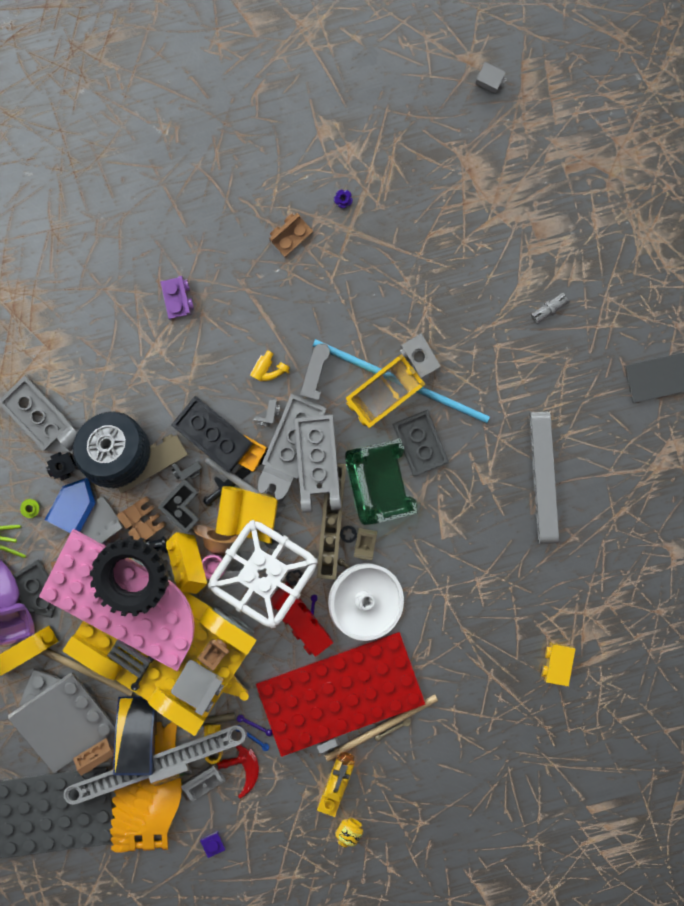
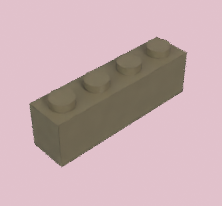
[118,434,189,493]

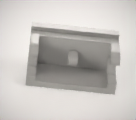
[181,763,226,802]

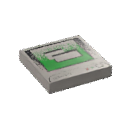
[149,763,192,786]

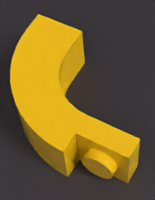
[0,626,59,676]

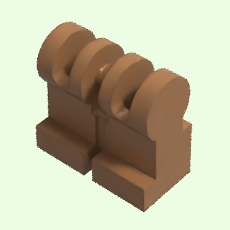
[116,496,166,541]

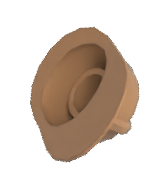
[193,525,238,555]

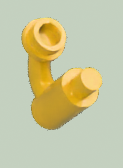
[250,350,290,381]

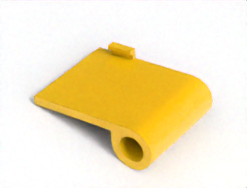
[215,486,278,543]

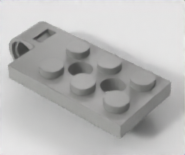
[0,376,78,451]

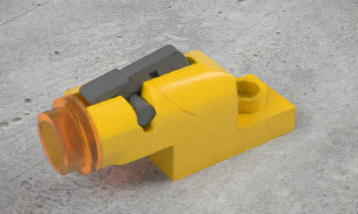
[317,751,355,817]

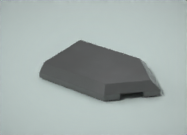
[13,559,55,618]

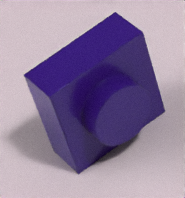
[200,831,226,858]

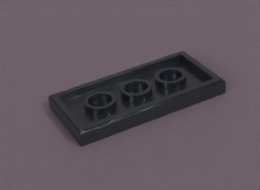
[171,396,254,473]

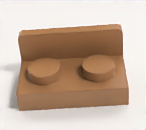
[269,213,313,257]
[73,738,114,776]

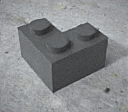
[158,479,201,534]

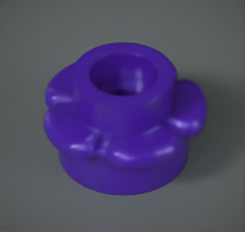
[334,189,353,208]

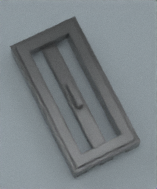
[107,639,151,678]

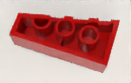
[271,581,334,657]

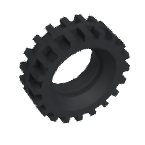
[90,536,170,616]

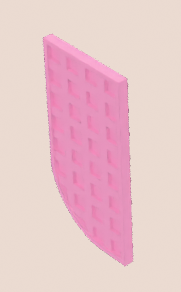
[39,529,194,671]

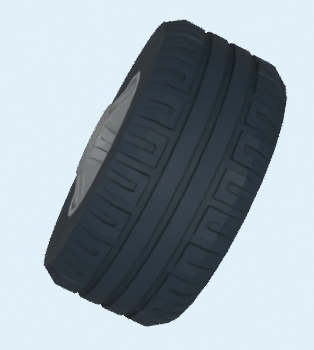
[72,411,150,489]

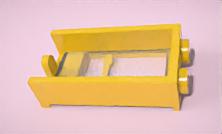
[345,354,425,428]

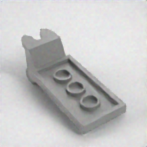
[257,394,327,503]

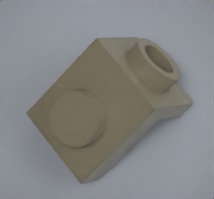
[354,528,377,560]

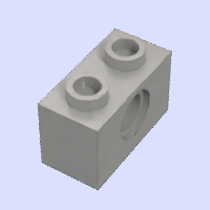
[400,333,441,378]

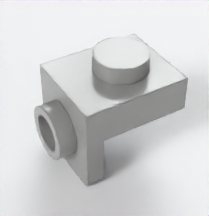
[254,399,280,427]

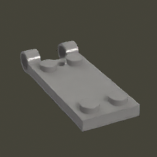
[294,415,342,513]

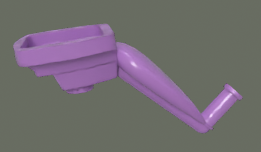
[0,560,35,645]

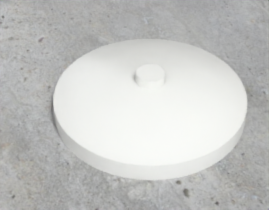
[328,563,404,641]

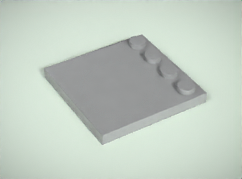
[8,672,115,773]

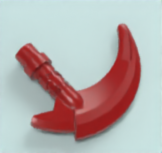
[217,745,259,798]

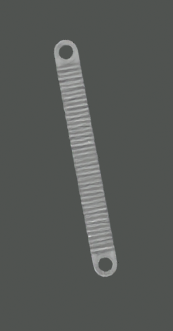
[64,726,247,805]

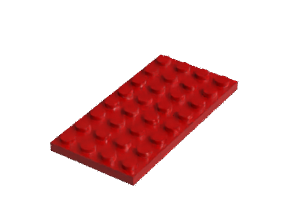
[256,632,426,757]

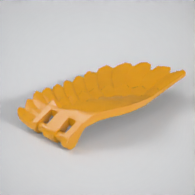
[110,722,182,853]

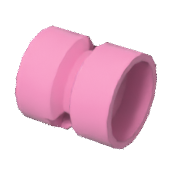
[202,554,227,580]

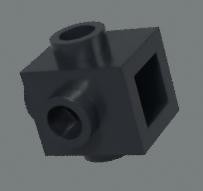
[46,452,79,481]

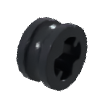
[340,525,357,543]
[286,569,303,586]

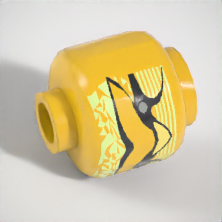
[335,818,364,848]

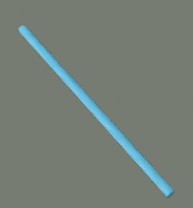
[312,339,490,423]

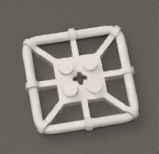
[208,520,318,629]

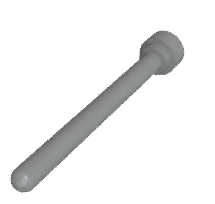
[206,457,286,518]

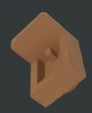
[197,639,229,671]

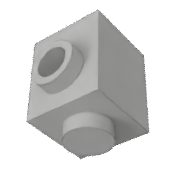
[475,62,507,93]

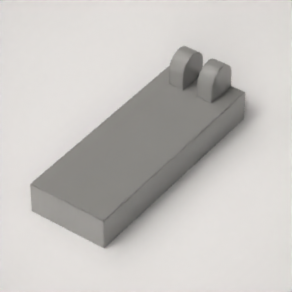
[317,737,340,754]

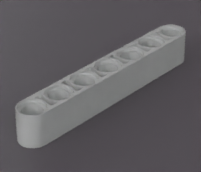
[530,411,559,544]

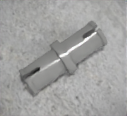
[531,293,569,324]

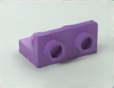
[160,276,194,319]

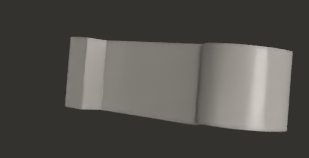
[300,343,330,400]

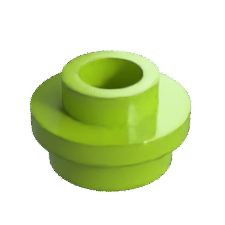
[20,499,40,518]

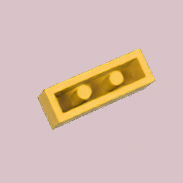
[166,532,207,594]

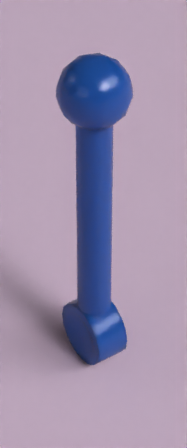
[236,725,269,751]

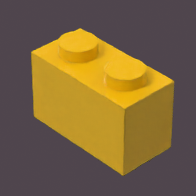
[541,642,575,686]

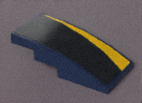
[113,697,157,775]

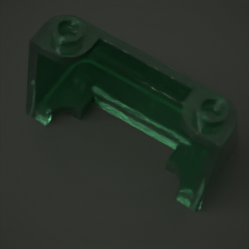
[345,438,418,525]

